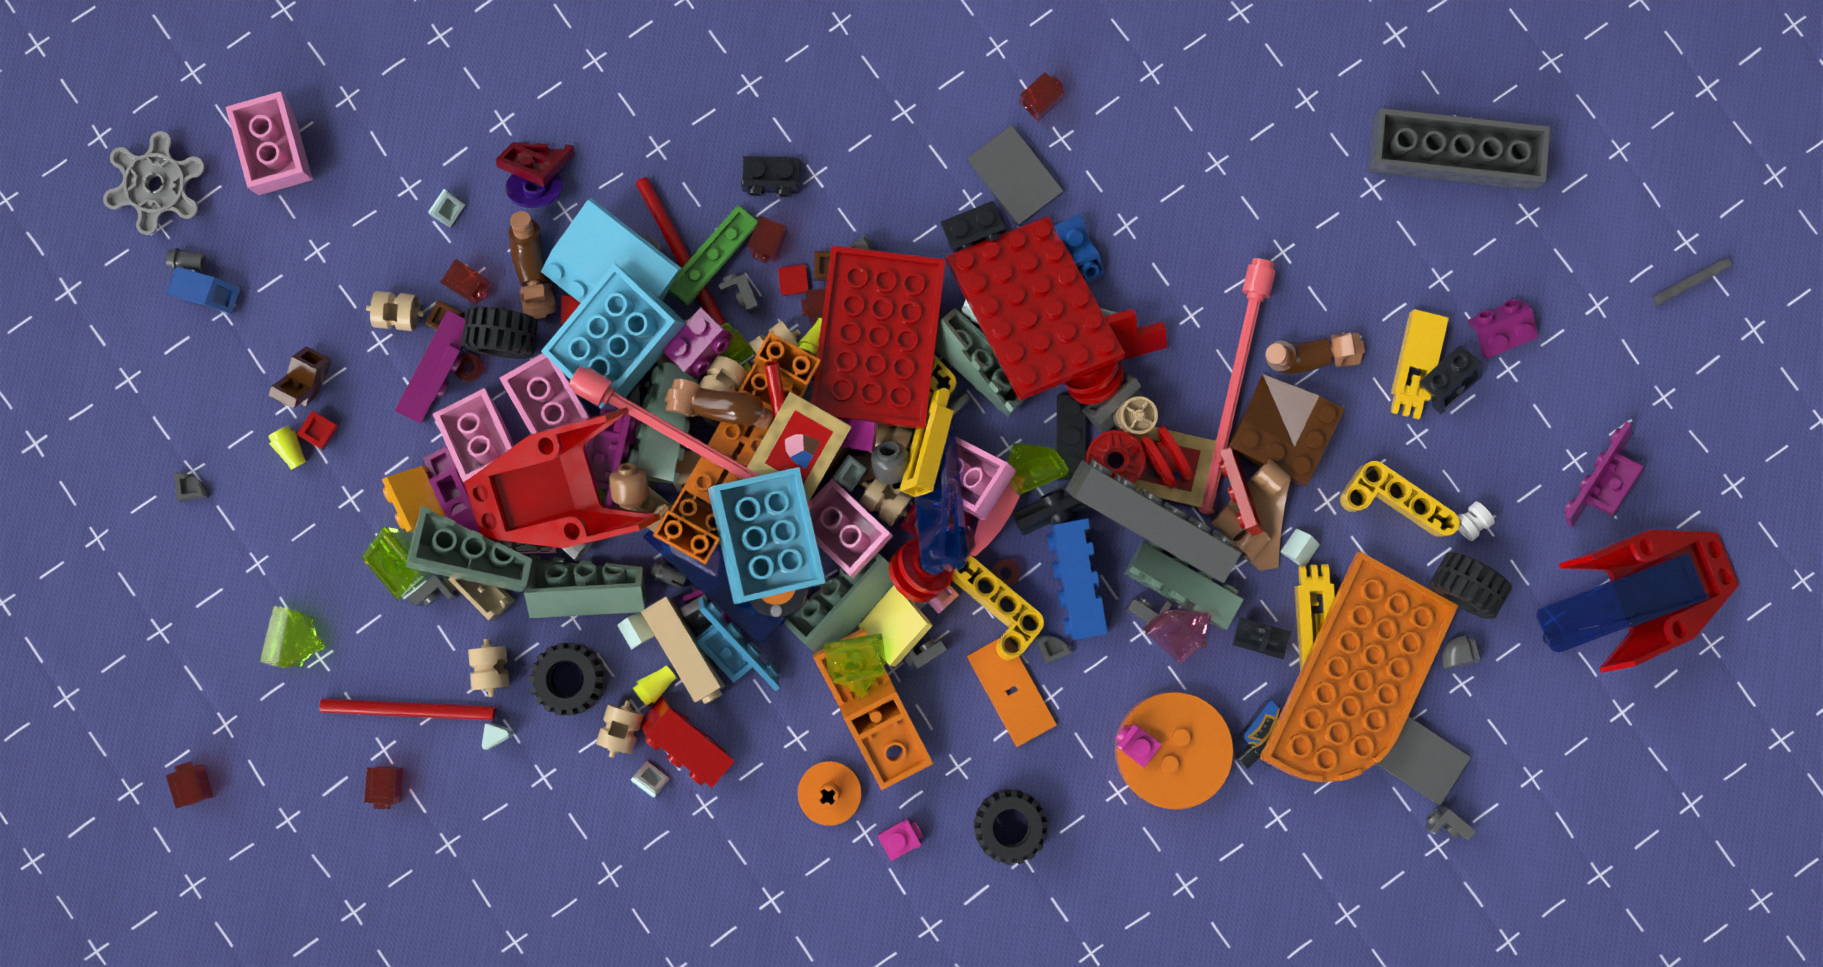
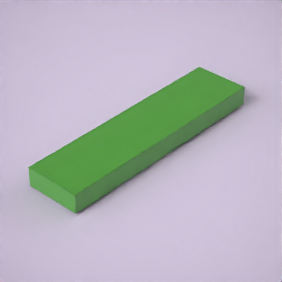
[668,205,760,307]

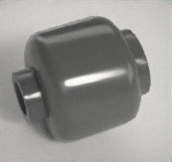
[871,441,909,484]

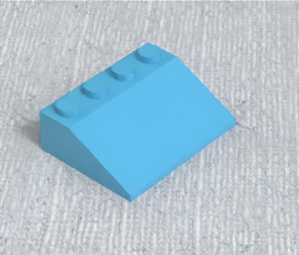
[541,198,681,303]
[541,264,686,411]
[708,467,826,604]

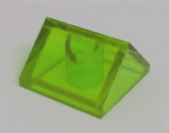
[361,527,431,601]

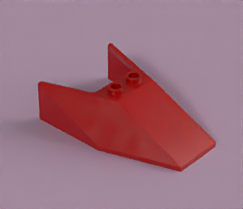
[464,407,661,548]
[1558,530,1739,673]

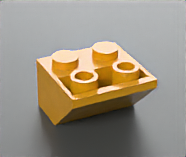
[382,466,446,532]

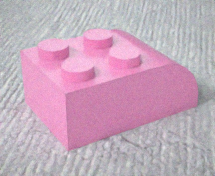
[226,91,313,196]
[499,353,591,434]
[433,388,515,483]
[933,435,1016,521]
[810,479,893,579]

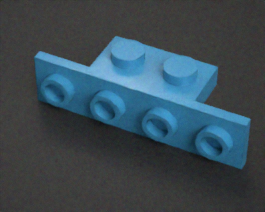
[695,597,780,691]

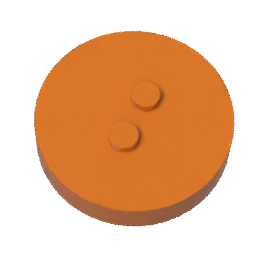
[1115,692,1233,809]

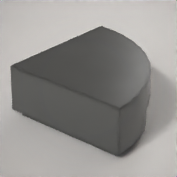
[174,473,209,502]
[1035,635,1073,664]

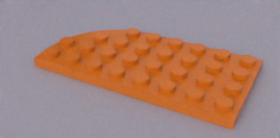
[1260,552,1458,782]

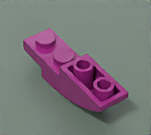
[423,446,496,542]

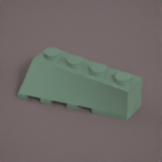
[935,308,1027,418]
[626,362,699,484]
[406,505,532,592]
[1123,541,1244,630]
[778,553,894,653]
[524,554,647,618]

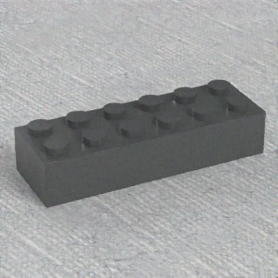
[1367,108,1550,190]
[1065,459,1242,583]

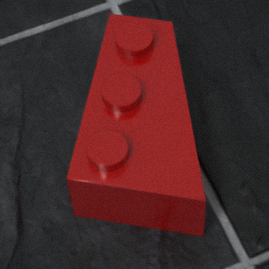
[641,695,735,788]

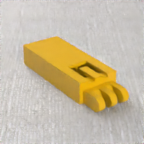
[1391,309,1449,420]
[899,388,954,497]
[1294,564,1335,671]

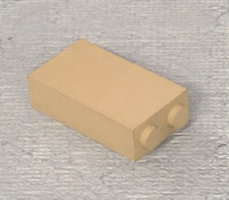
[641,597,725,704]

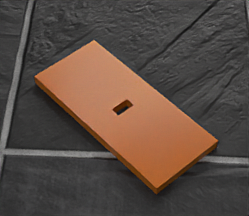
[967,638,1057,747]

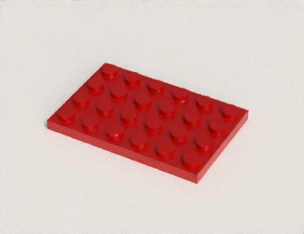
[946,216,1125,401]
[811,246,946,430]

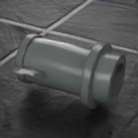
[166,248,206,271]
[650,560,688,589]

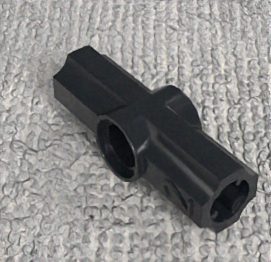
[1012,488,1088,536]

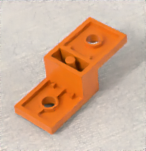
[812,628,933,790]

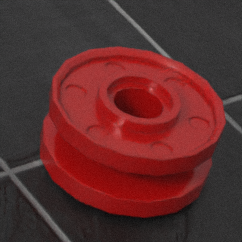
[1064,361,1125,405]
[1140,425,1193,490]
[1085,430,1146,484]
[888,537,954,603]

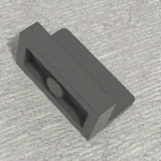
[1082,373,1144,433]

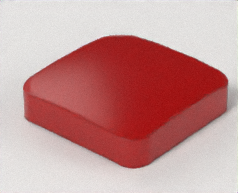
[778,265,809,296]

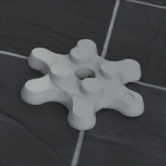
[103,131,205,235]

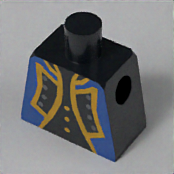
[1235,699,1282,770]

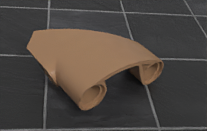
[1211,459,1291,571]

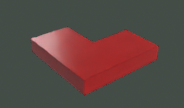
[1105,309,1167,361]

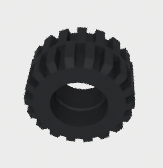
[461,307,539,359]
[1429,552,1513,619]
[529,643,607,716]
[974,789,1048,865]

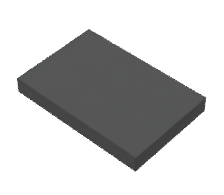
[967,125,1063,226]
[1375,716,1471,806]

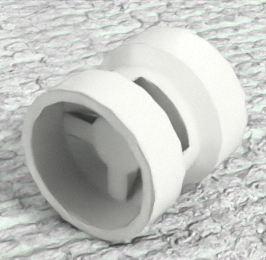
[1458,501,1495,541]

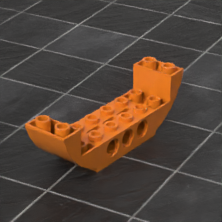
[653,332,821,565]

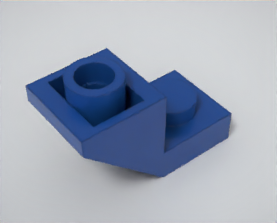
[1054,214,1105,283]
[166,267,241,314]

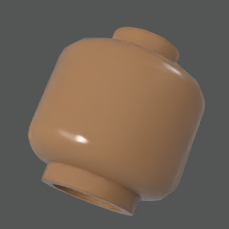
[609,463,649,509]

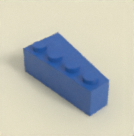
[1046,519,1108,641]

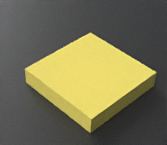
[858,585,933,667]

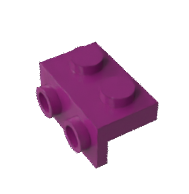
[1468,299,1538,359]
[662,307,734,379]

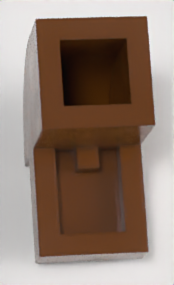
[269,346,331,408]

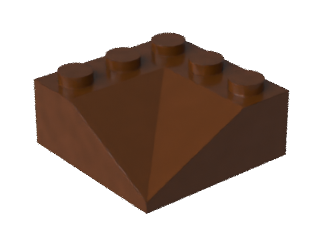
[1227,374,1345,488]

